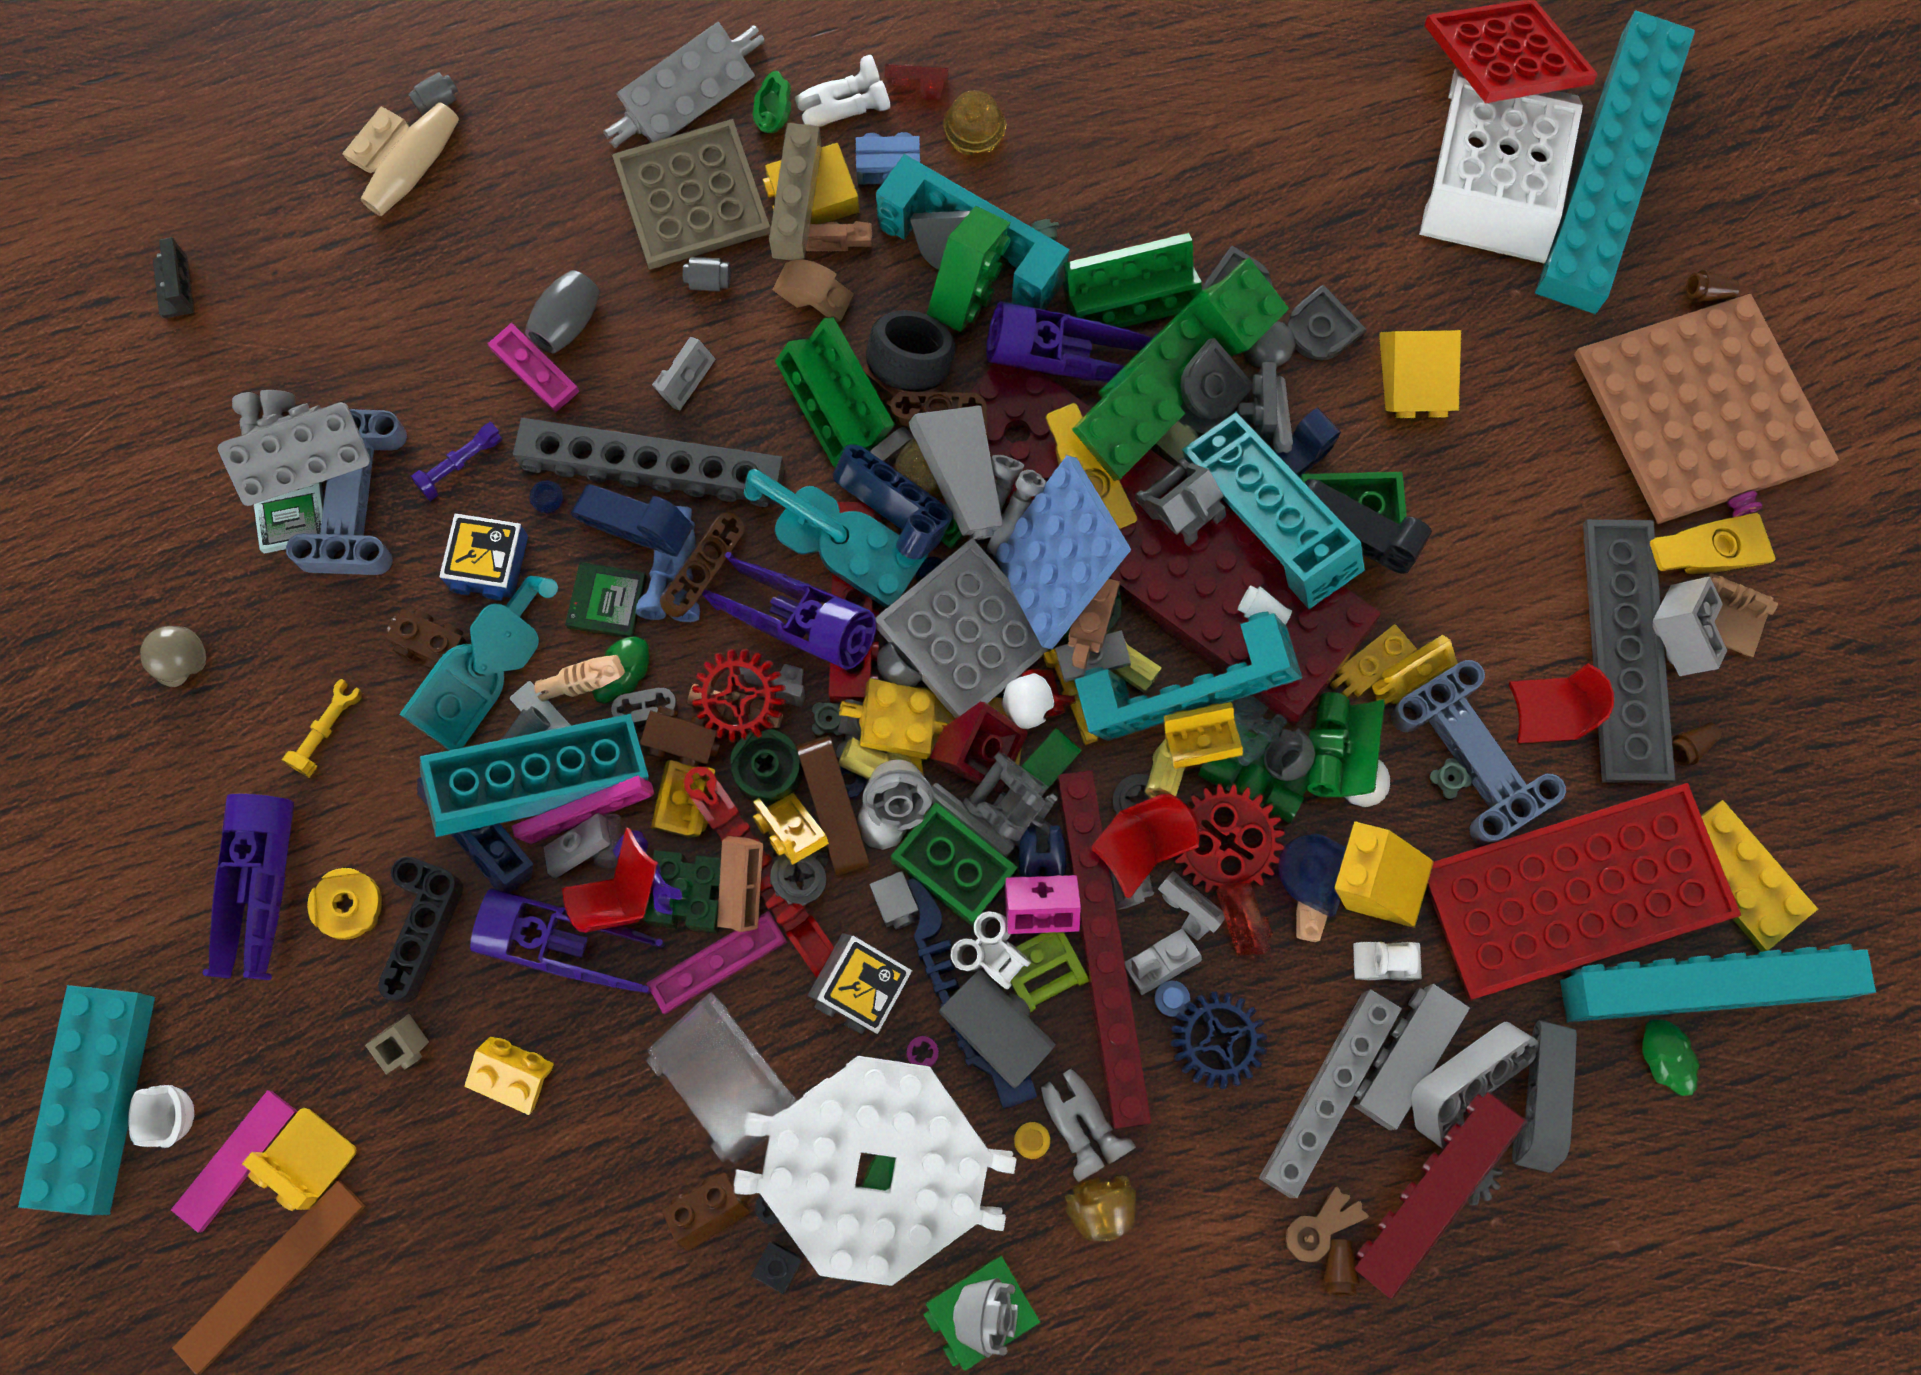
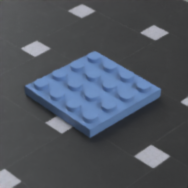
[995,455,1131,649]

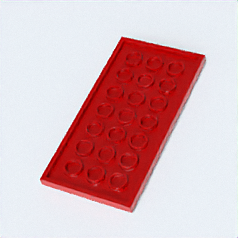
[1427,783,1742,1001]

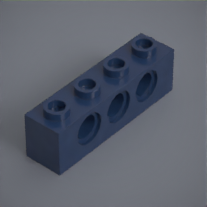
[417,777,534,893]

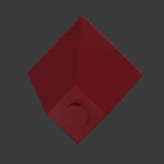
[930,701,1028,793]

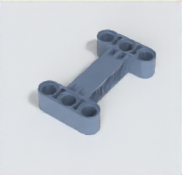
[286,408,407,575]
[1391,660,1566,846]

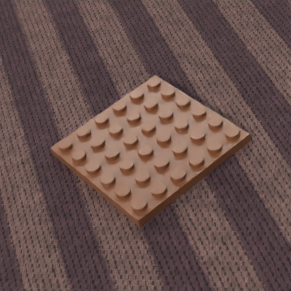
[1574,293,1839,524]

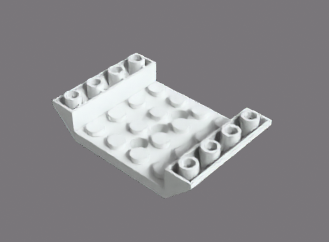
[1419,68,1583,263]

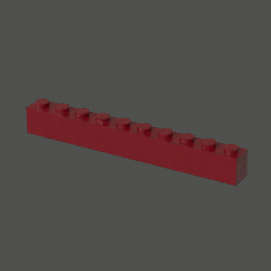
[1056,770,1151,1130]

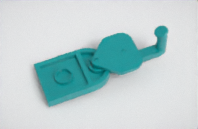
[744,469,928,609]
[399,576,558,750]

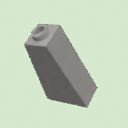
[909,405,1003,540]

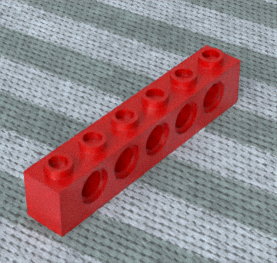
[829,502,881,704]

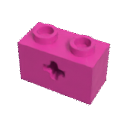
[1005,875,1081,934]

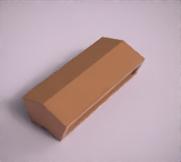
[717,836,763,932]

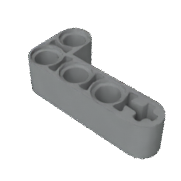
[1411,1022,1539,1149]

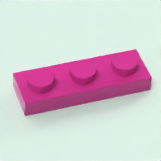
[487,323,580,413]

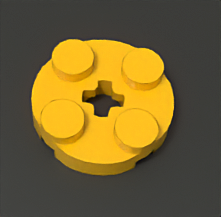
[307,868,382,940]

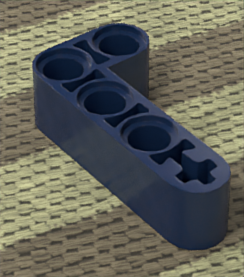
[1221,408,1341,503]
[833,444,953,559]
[571,484,693,557]

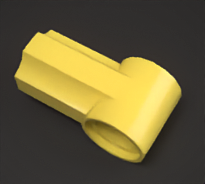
[1109,633,1162,693]
[839,738,913,779]
[1144,738,1185,799]

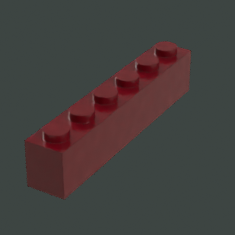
[1354,1092,1528,1299]

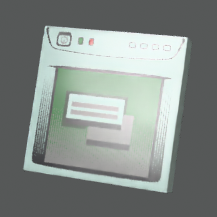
[254,482,324,553]

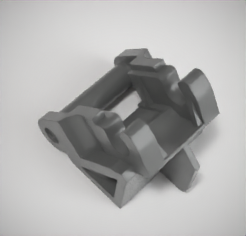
[1135,458,1226,546]
[962,752,1049,842]

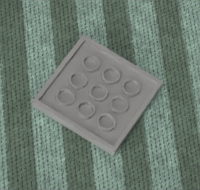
[875,538,1061,719]

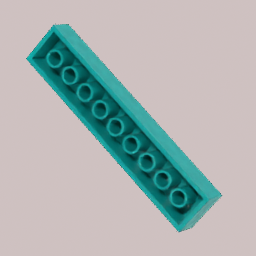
[1535,10,1695,314]

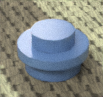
[1154,981,1190,1017]

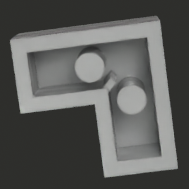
[1653,576,1727,676]

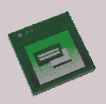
[565,562,647,638]

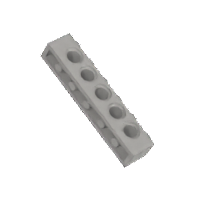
[1258,989,1402,1198]

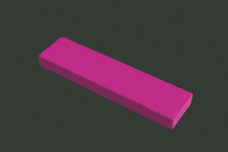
[512,775,655,844]
[646,911,787,1015]
[171,1090,298,1232]

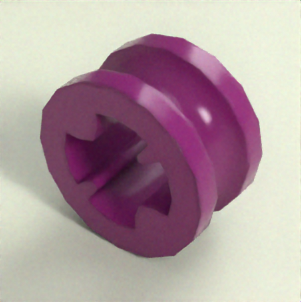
[1727,491,1763,518]
[907,1036,939,1067]

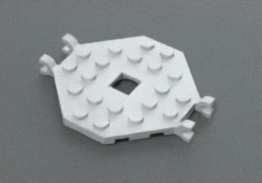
[734,1056,1016,1286]

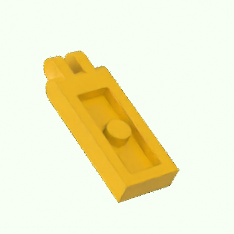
[1330,624,1417,697]
[1372,635,1458,705]

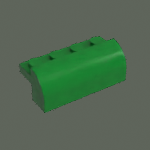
[1063,233,1202,328]
[775,317,895,468]

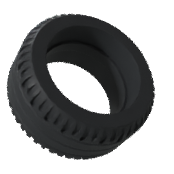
[866,310,955,392]

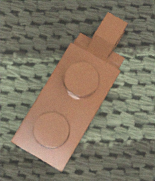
[806,221,872,251]
[1068,579,1120,669]

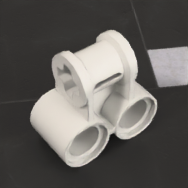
[950,911,1031,990]
[1353,942,1422,980]

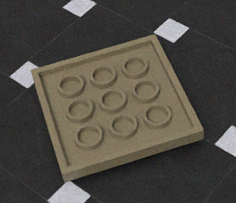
[612,119,771,270]

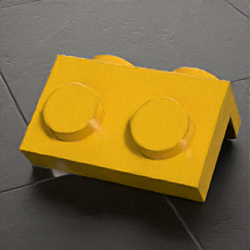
[1163,702,1243,769]
[651,760,715,838]
[753,793,829,865]
[464,1036,554,1115]

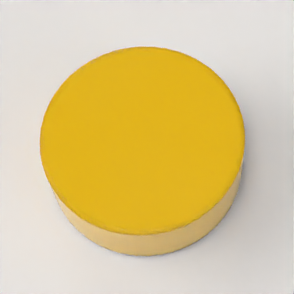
[1014,1122,1050,1159]

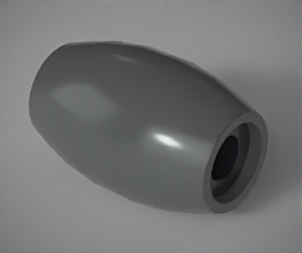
[525,270,600,354]

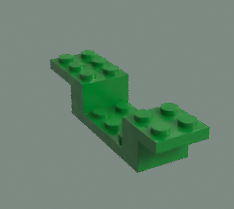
[1072,257,1289,481]

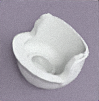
[128,1085,194,1148]

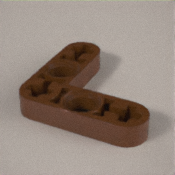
[890,392,988,440]

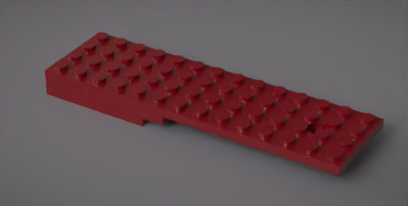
[968,363,1381,728]

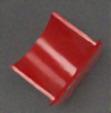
[1509,663,1615,743]
[1091,794,1199,899]
[562,828,658,932]

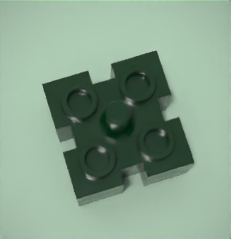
[643,850,721,934]

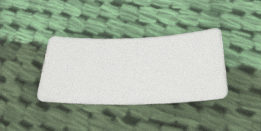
[510,681,571,731]

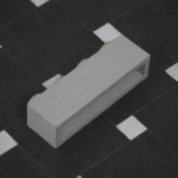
[1352,984,1470,1130]

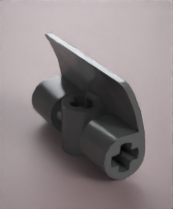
[939,968,1056,1088]

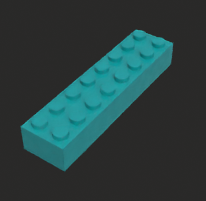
[1560,944,1876,1022]

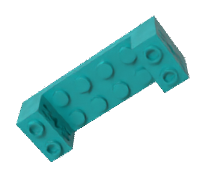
[876,154,1070,310]
[1182,412,1365,609]
[1075,612,1302,741]

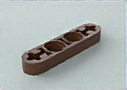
[660,512,744,617]

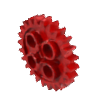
[1175,783,1285,896]

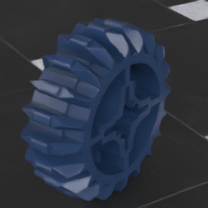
[1170,991,1267,1090]

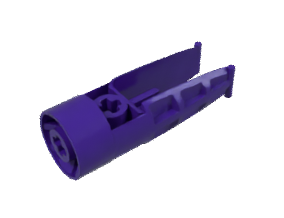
[986,301,1158,382]
[702,552,876,670]
[203,794,294,980]
[470,888,665,994]

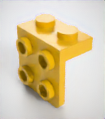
[242,1108,356,1211]

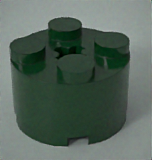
[731,730,803,806]

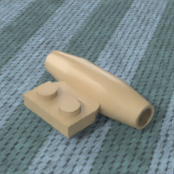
[342,102,459,216]

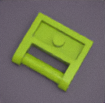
[1010,932,1089,1013]

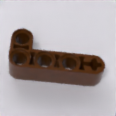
[796,735,870,876]

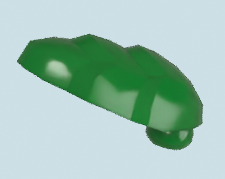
[753,71,791,134]
[592,636,649,704]
[1642,1019,1700,1096]

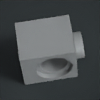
[870,871,919,930]

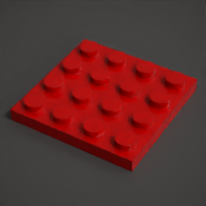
[1424,0,1598,103]

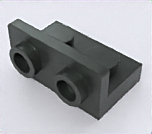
[153,237,194,318]

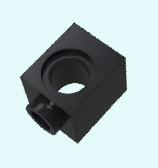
[751,1241,805,1294]

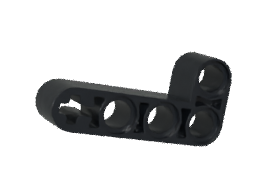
[1305,479,1432,574]
[378,856,463,1004]

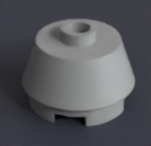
[863,760,933,831]
[953,1278,1018,1357]

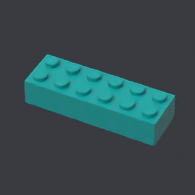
[420,714,649,837]
[18,985,155,1215]

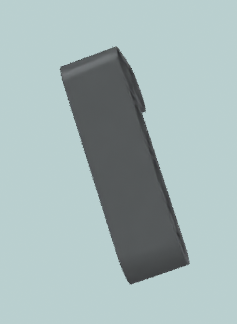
[1512,1020,1577,1173]

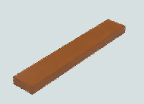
[172,1181,366,1375]

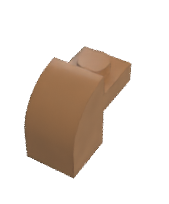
[772,259,854,322]

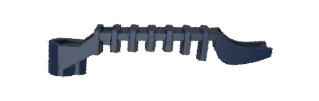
[907,878,1037,1110]

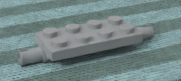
[603,21,765,148]

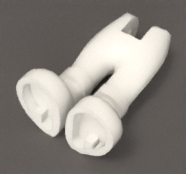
[795,54,891,127]

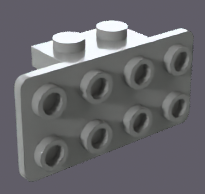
[218,402,371,506]

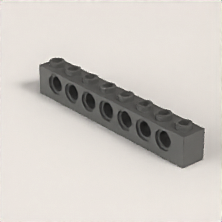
[513,417,785,507]

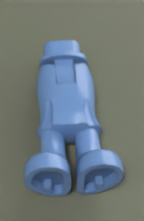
[636,506,700,622]

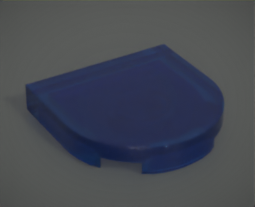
[1279,834,1347,917]

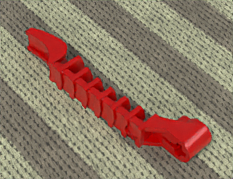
[684,767,834,978]

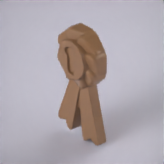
[1286,1187,1369,1262]

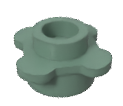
[1031,219,1059,240]
[812,702,842,736]
[1430,758,1472,799]

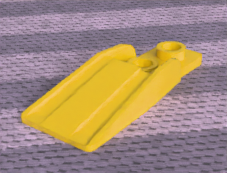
[1046,403,1137,529]
[1650,513,1775,574]

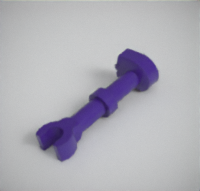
[410,422,503,501]
[613,830,682,915]

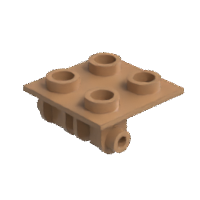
[1708,573,1778,658]

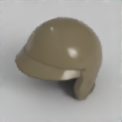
[140,626,206,687]

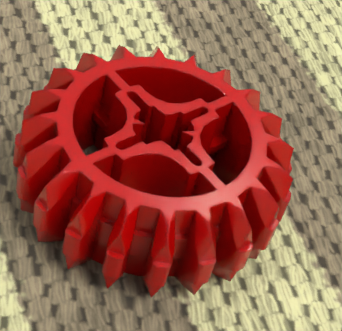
[692,649,786,742]

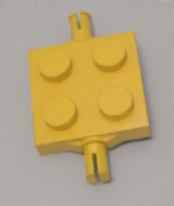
[839,678,949,759]

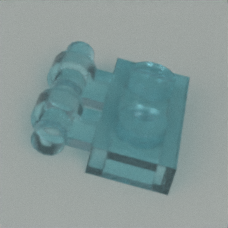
[1231,695,1287,766]

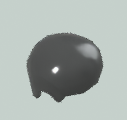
[1243,321,1296,368]
[877,642,922,687]
[1264,728,1315,781]

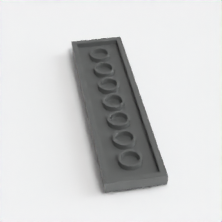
[1583,519,1675,783]

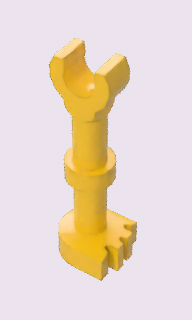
[1043,644,1099,746]
[282,679,363,778]

